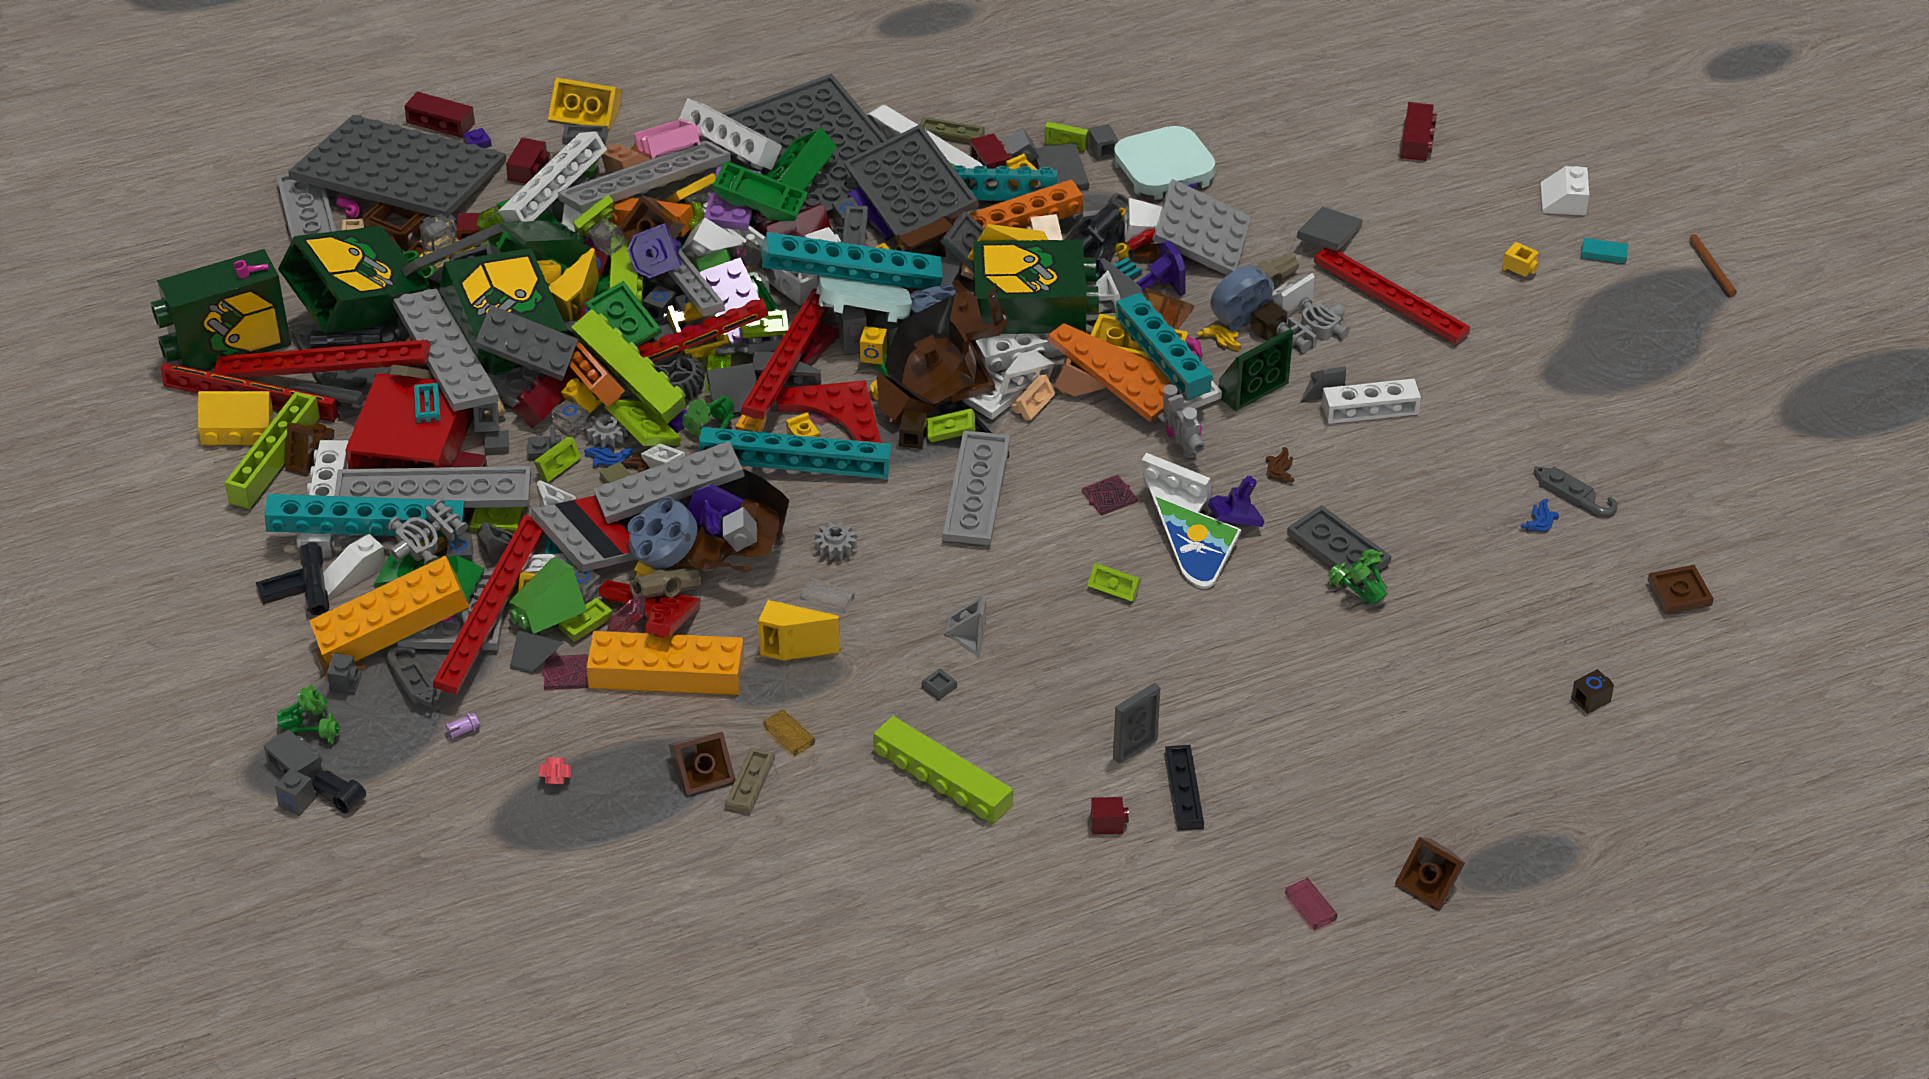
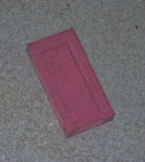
[607,594,645,632]
[1285,878,1337,930]

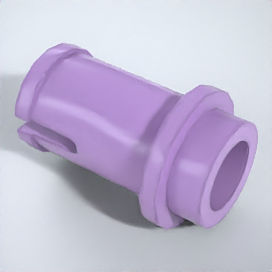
[445,712,480,739]

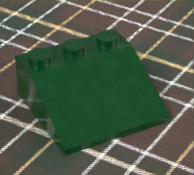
[499,220,591,267]
[1219,329,1293,411]

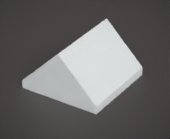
[1272,273,1315,317]

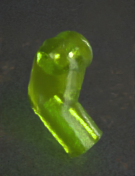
[689,202,705,230]

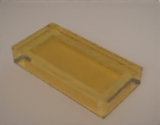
[763,709,815,756]

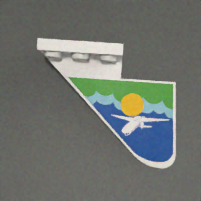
[1142,453,1241,589]

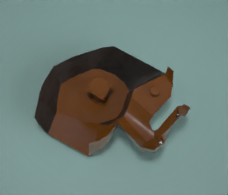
[885,280,1008,404]
[686,469,789,571]

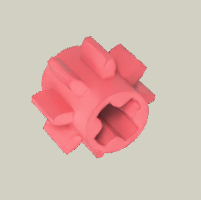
[539,757,571,784]

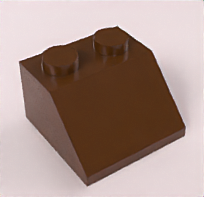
[617,195,685,243]

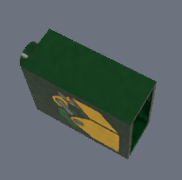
[278,226,429,334]
[973,240,1099,334]
[439,248,567,375]
[151,249,291,371]

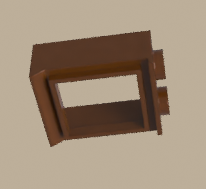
[363,202,430,251]
[896,216,952,258]

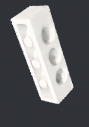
[975,333,1063,372]
[1322,379,1421,424]

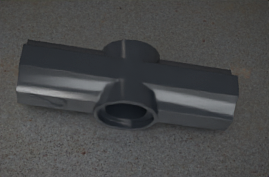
[1071,203,1123,255]

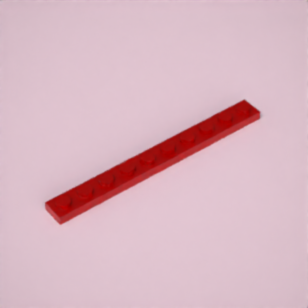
[741,288,830,420]
[214,340,431,378]
[433,515,544,695]

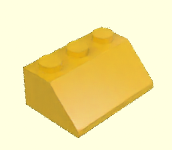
[548,77,623,130]
[198,391,274,445]

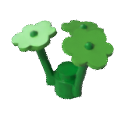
[682,395,734,437]

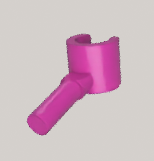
[234,260,268,279]

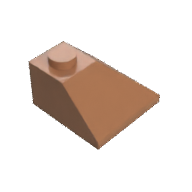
[1054,356,1105,397]

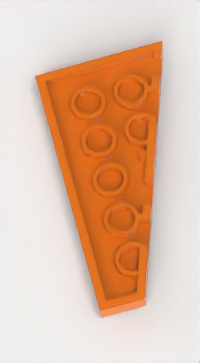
[1047,323,1180,422]

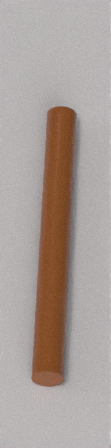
[1689,234,1737,297]

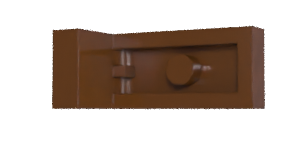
[285,423,335,474]

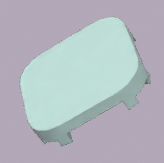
[1114,126,1215,200]
[816,276,912,322]

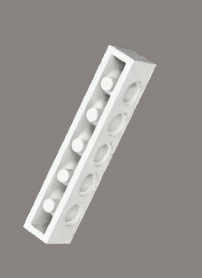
[678,98,782,170]
[499,132,607,222]
[297,440,349,558]

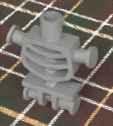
[1276,298,1349,353]
[1163,384,1206,458]
[388,499,468,565]

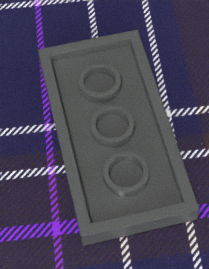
[474,305,578,381]
[1287,505,1392,586]

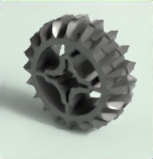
[653,351,705,400]

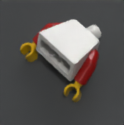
[1115,198,1162,261]

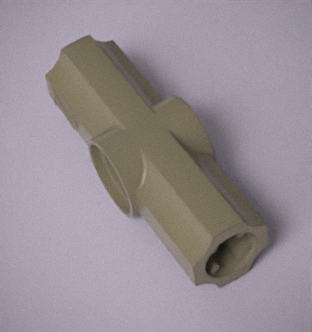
[1257,252,1299,289]
[630,566,701,600]

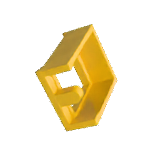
[667,302,729,362]

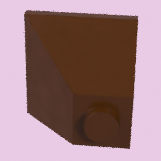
[877,374,935,425]
[669,732,736,795]
[1395,837,1465,910]

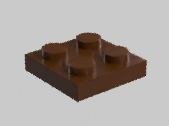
[1648,565,1714,614]

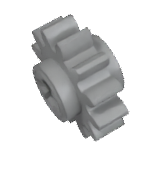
[586,412,628,448]
[815,522,857,560]

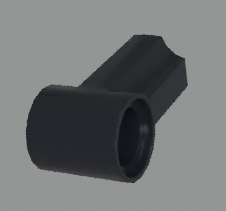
[312,770,367,814]

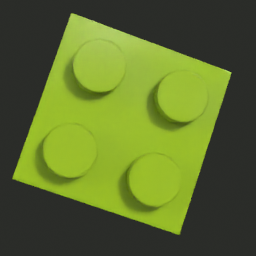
[573,194,615,238]

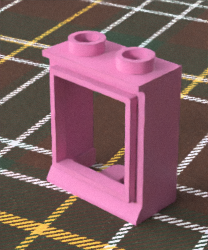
[633,119,701,159]

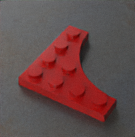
[775,380,882,443]
[599,580,701,638]

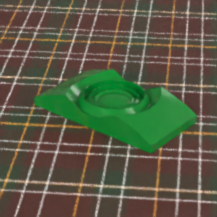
[712,161,808,221]
[374,553,484,603]

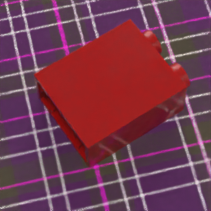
[345,373,473,469]

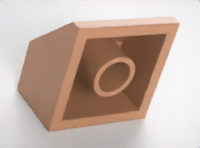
[601,144,651,175]

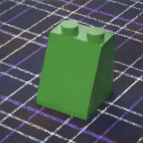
[509,557,587,634]

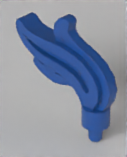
[584,446,633,467]
[1520,499,1559,532]

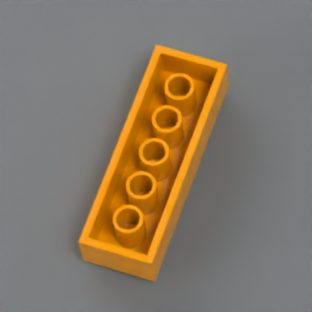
[309,556,470,665]
[586,631,744,695]

